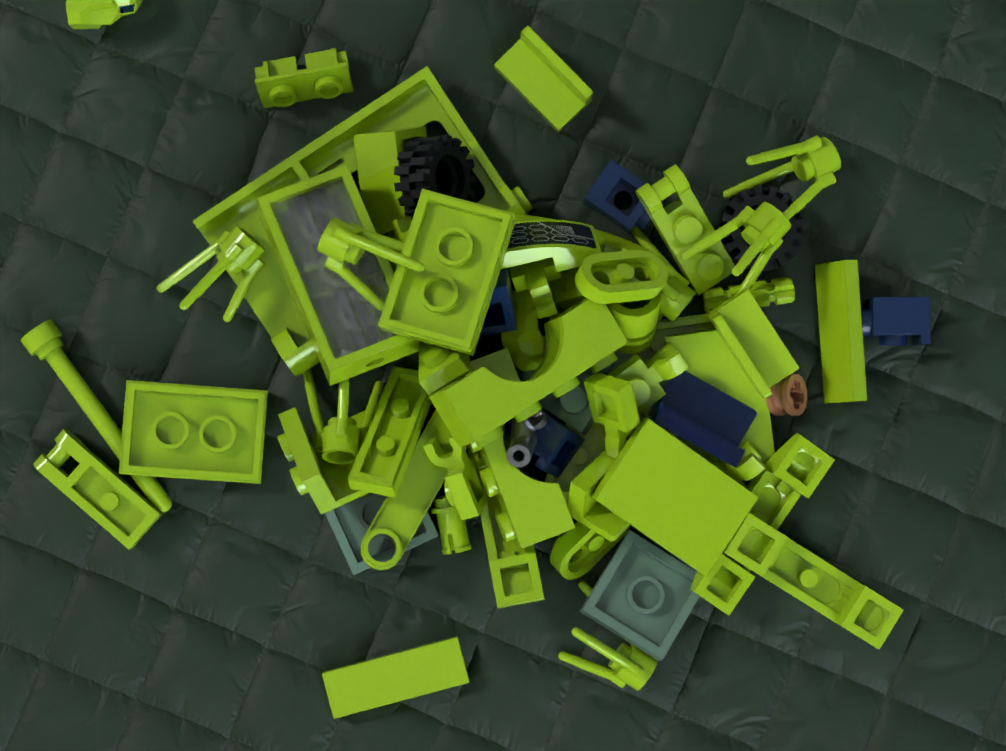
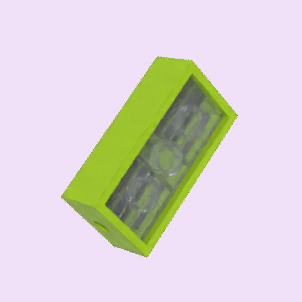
[257,164,420,386]

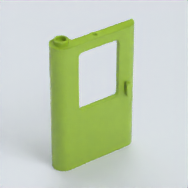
[193,66,533,377]

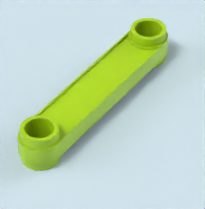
[360,410,453,571]

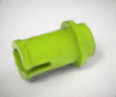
[430,495,472,555]

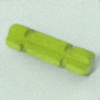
[702,277,795,313]

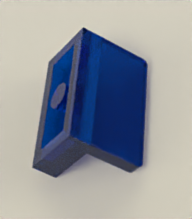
[648,370,757,467]

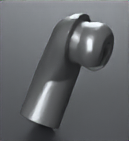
[506,409,547,467]

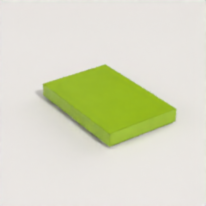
[378,189,517,356]
[664,328,775,464]
[119,380,268,484]
[591,417,759,577]

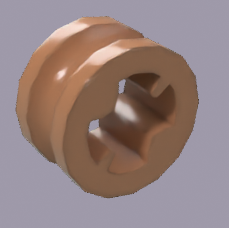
[766,374,807,416]

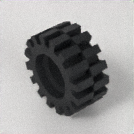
[394,135,476,217]
[718,185,806,271]

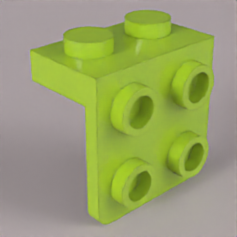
[277,407,406,515]

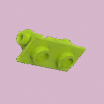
[254,48,354,108]

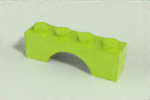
[429,298,628,448]
[468,348,575,549]

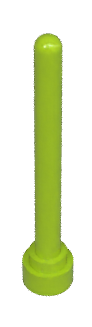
[20,319,172,513]

